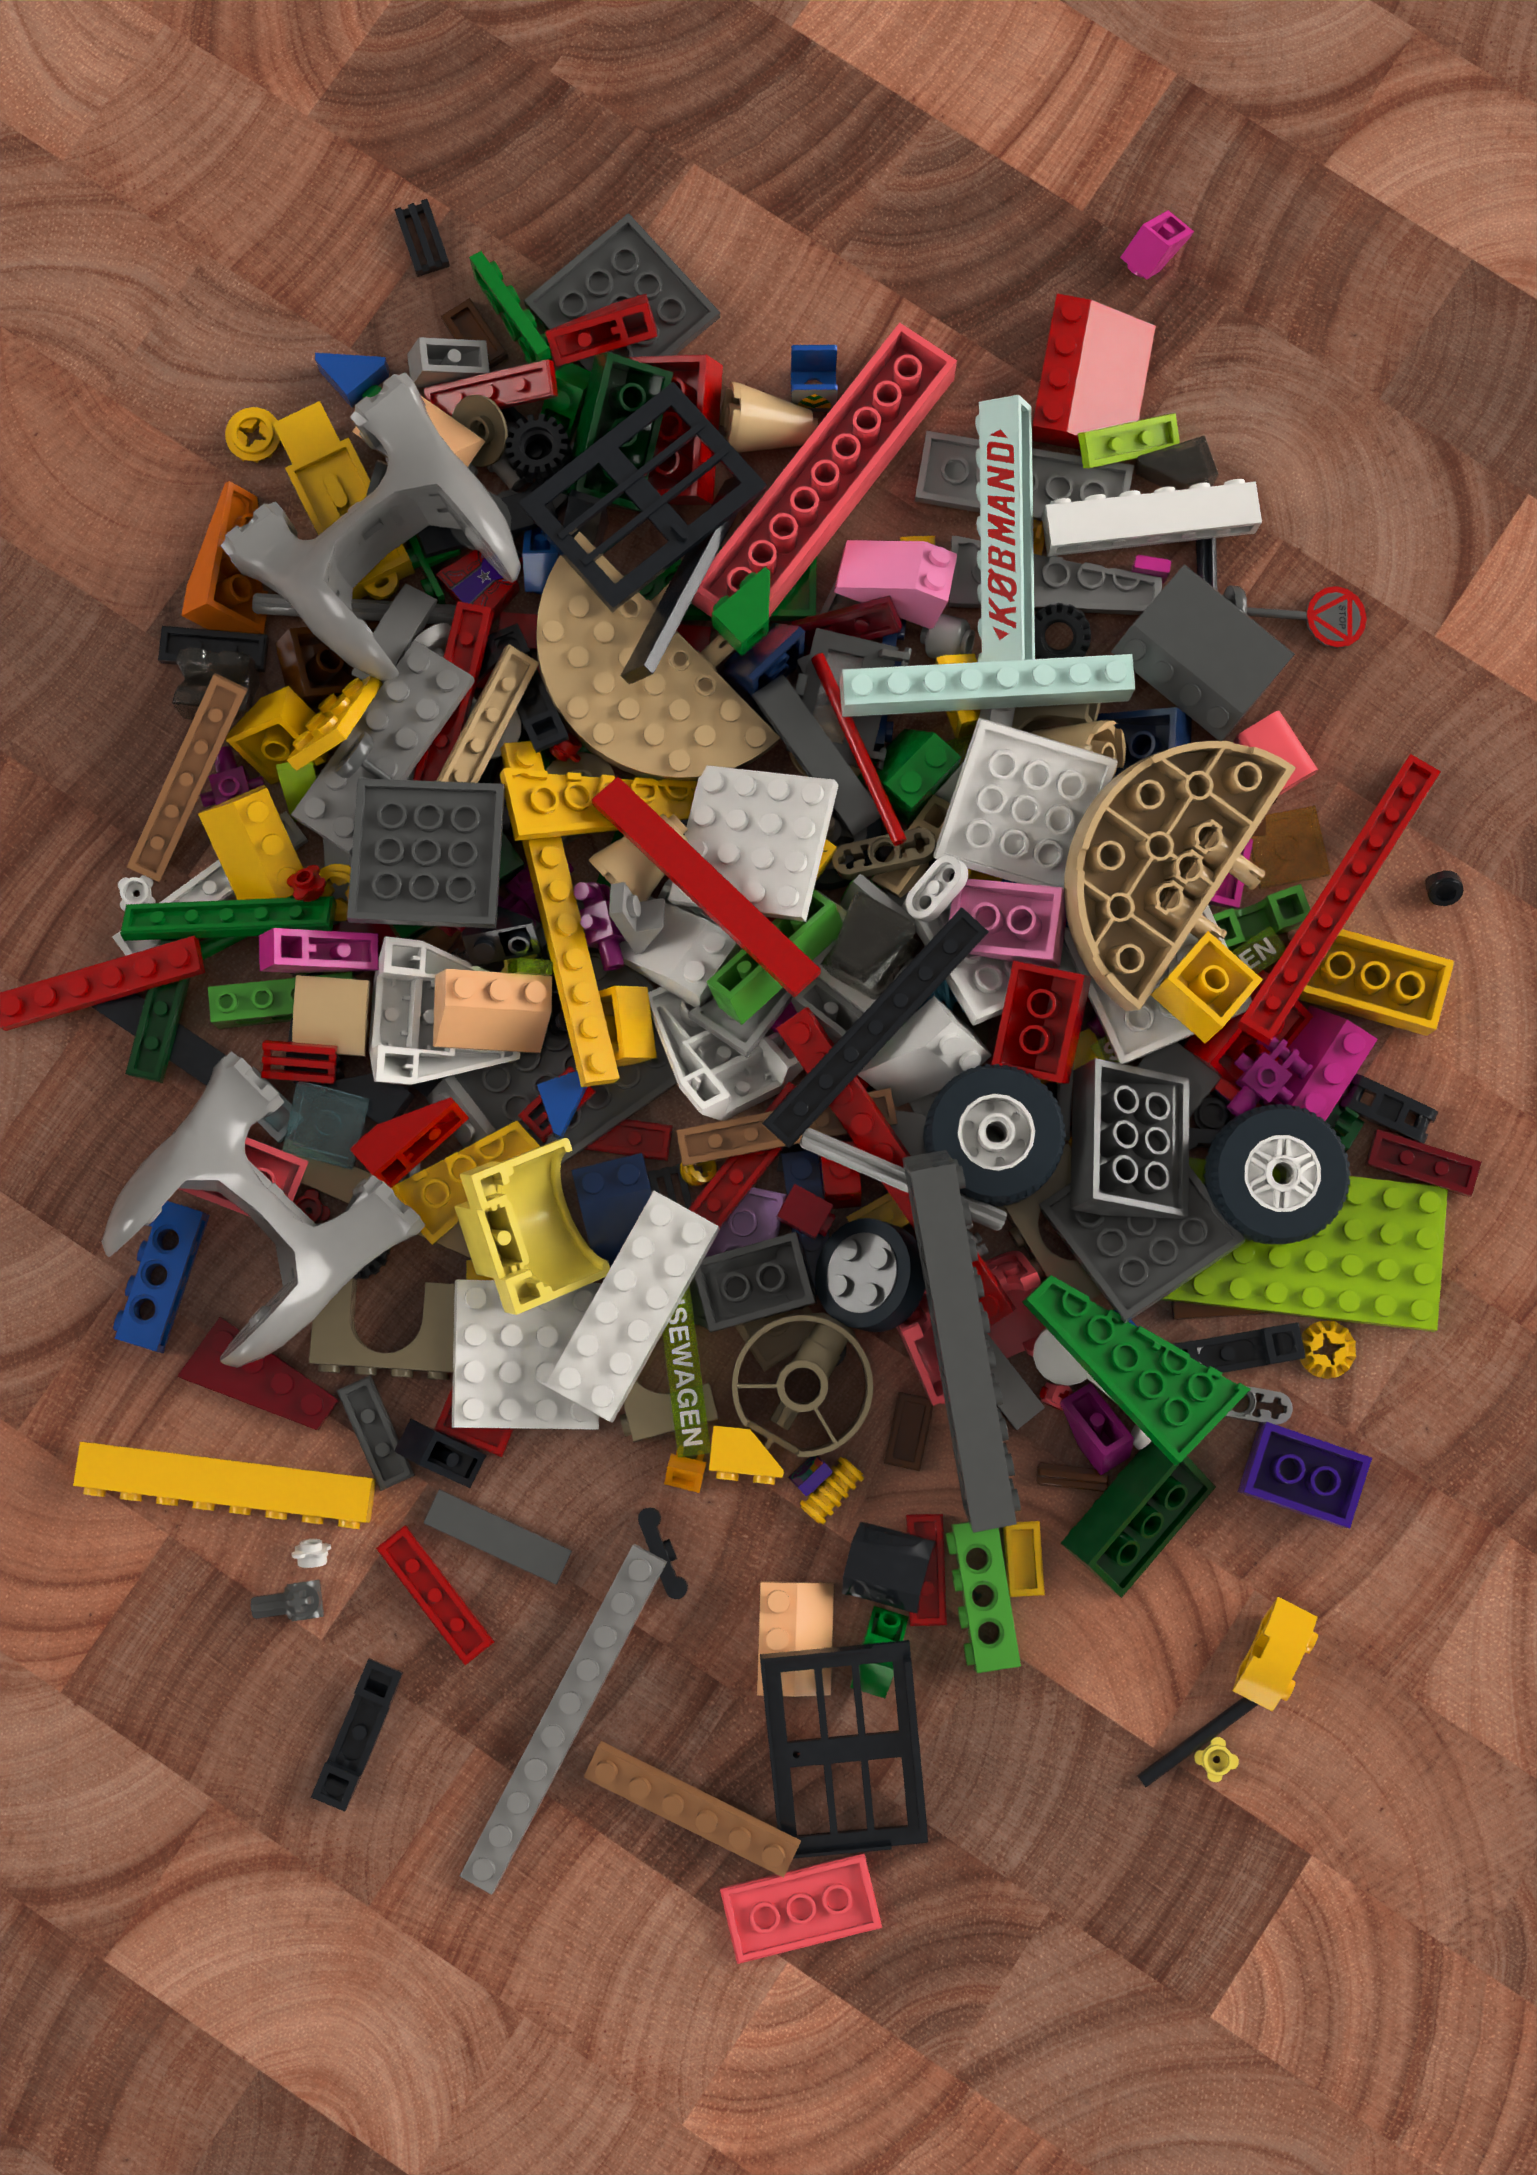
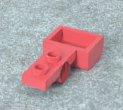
[1233,711,1318,796]

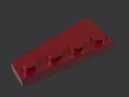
[177,1317,340,1430]

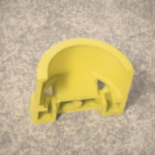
[454,1138,610,1315]

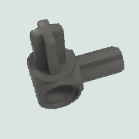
[250,1580,324,1621]

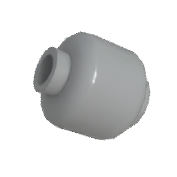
[920,614,975,659]

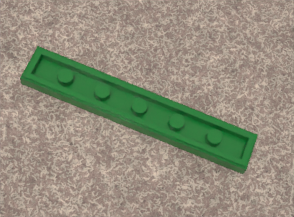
[120,896,337,941]

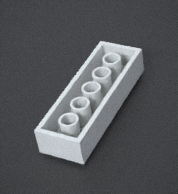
[545,1191,720,1422]

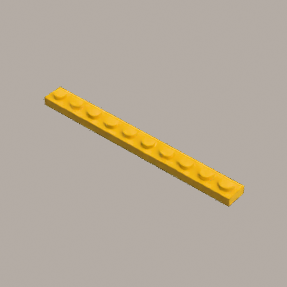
[500,741,620,1087]

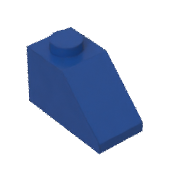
[522,521,561,595]

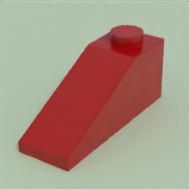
[545,294,657,367]
[350,1097,469,1188]

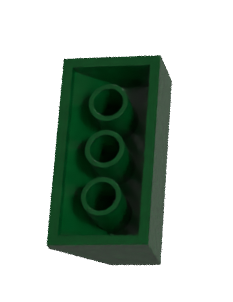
[562,352,673,512]
[1061,1441,1216,1598]

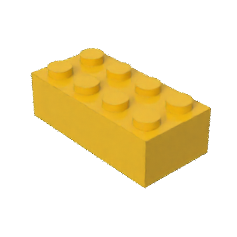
[1298,929,1454,1036]

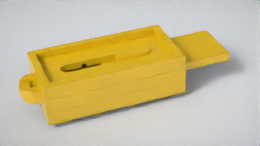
[272,401,415,600]

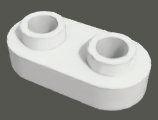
[906,855,968,922]

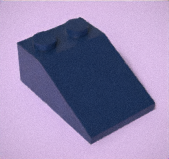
[723,623,805,710]
[1097,707,1192,778]
[571,1153,652,1268]

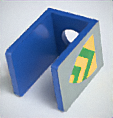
[791,345,838,412]

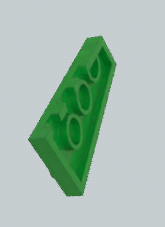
[469,251,552,364]

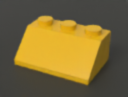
[198,785,303,900]

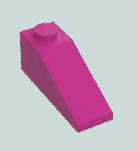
[259,928,379,973]

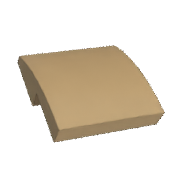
[292,975,370,1057]

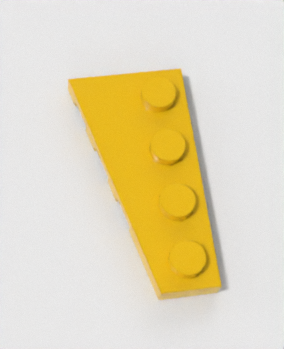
[391,1121,541,1245]

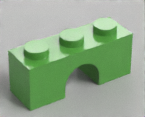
[1213,884,1311,951]

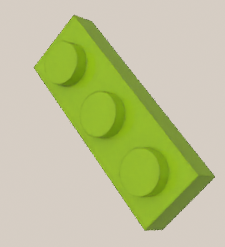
[1078,413,1181,468]

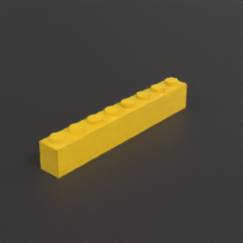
[73,1442,376,1529]

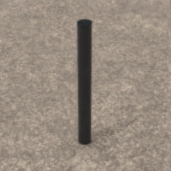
[1137,1697,1258,1788]

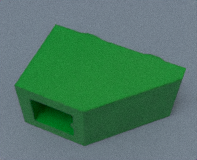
[540,363,591,442]
[712,567,770,656]
[850,1606,909,1699]

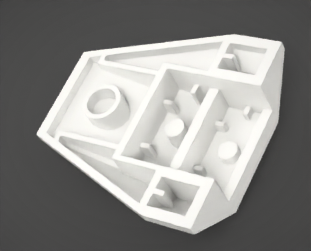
[369,936,520,1085]
[648,987,803,1121]

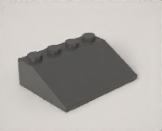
[1111,565,1295,741]
[1070,1058,1189,1219]

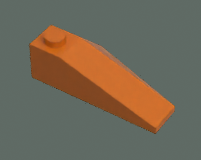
[181,481,268,634]

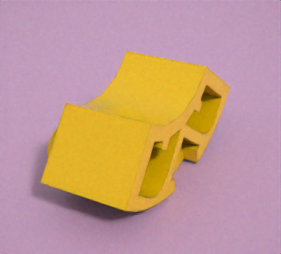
[1232,1597,1318,1712]

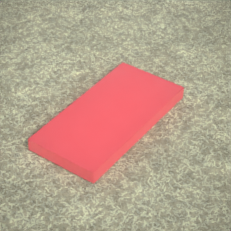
[720,1852,882,1964]

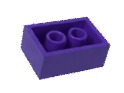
[1237,1422,1372,1529]

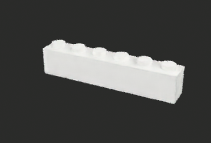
[1042,479,1262,557]

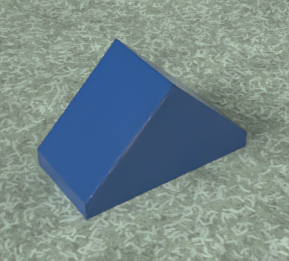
[315,353,390,408]
[537,1071,587,1139]

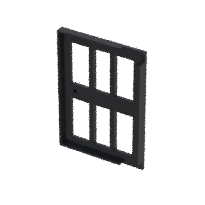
[518,382,767,613]
[760,1640,928,1859]

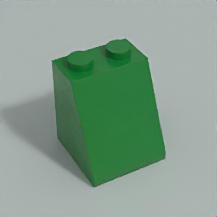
[857,729,961,828]

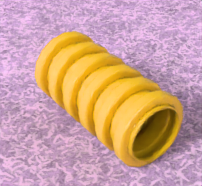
[799,1457,864,1525]

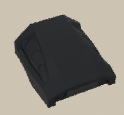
[842,1522,937,1613]

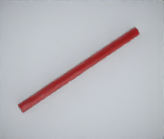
[811,653,907,846]

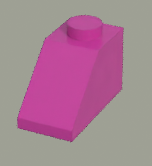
[1120,210,1194,280]

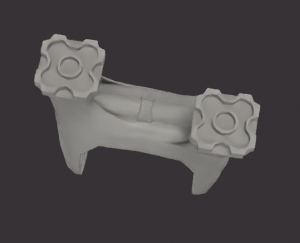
[221,372,521,681]
[101,1051,425,1368]

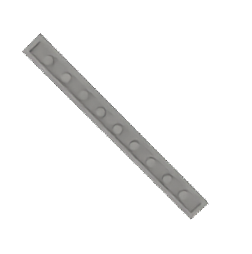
[460,1544,667,1895]

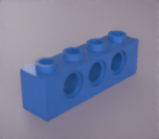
[113,1201,210,1353]

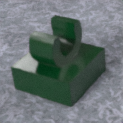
[1325,1104,1365,1153]

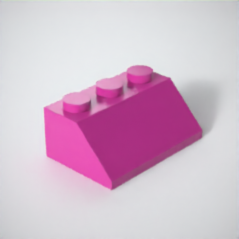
[1266,1006,1378,1121]

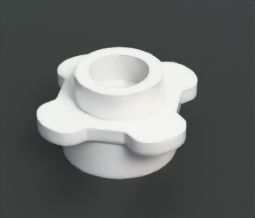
[118,875,156,911]
[292,1539,331,1568]

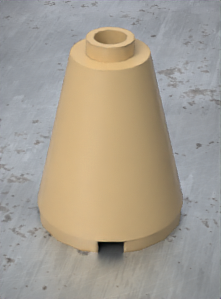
[720,381,818,453]
[1031,720,1126,779]
[589,814,688,902]

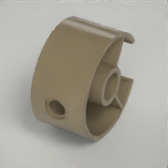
[732,1312,873,1457]

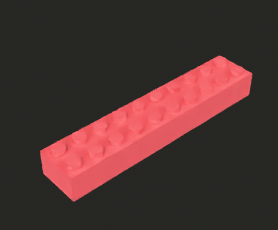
[692,322,957,618]

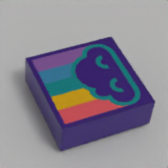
[788,1456,833,1496]

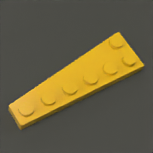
[499,768,697,841]

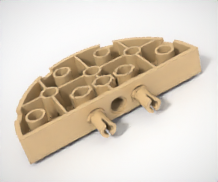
[536,532,780,782]
[1064,741,1296,1011]

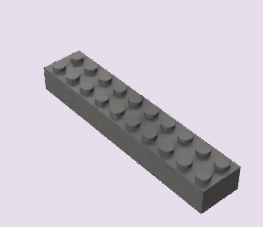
[902,1150,1021,1533]

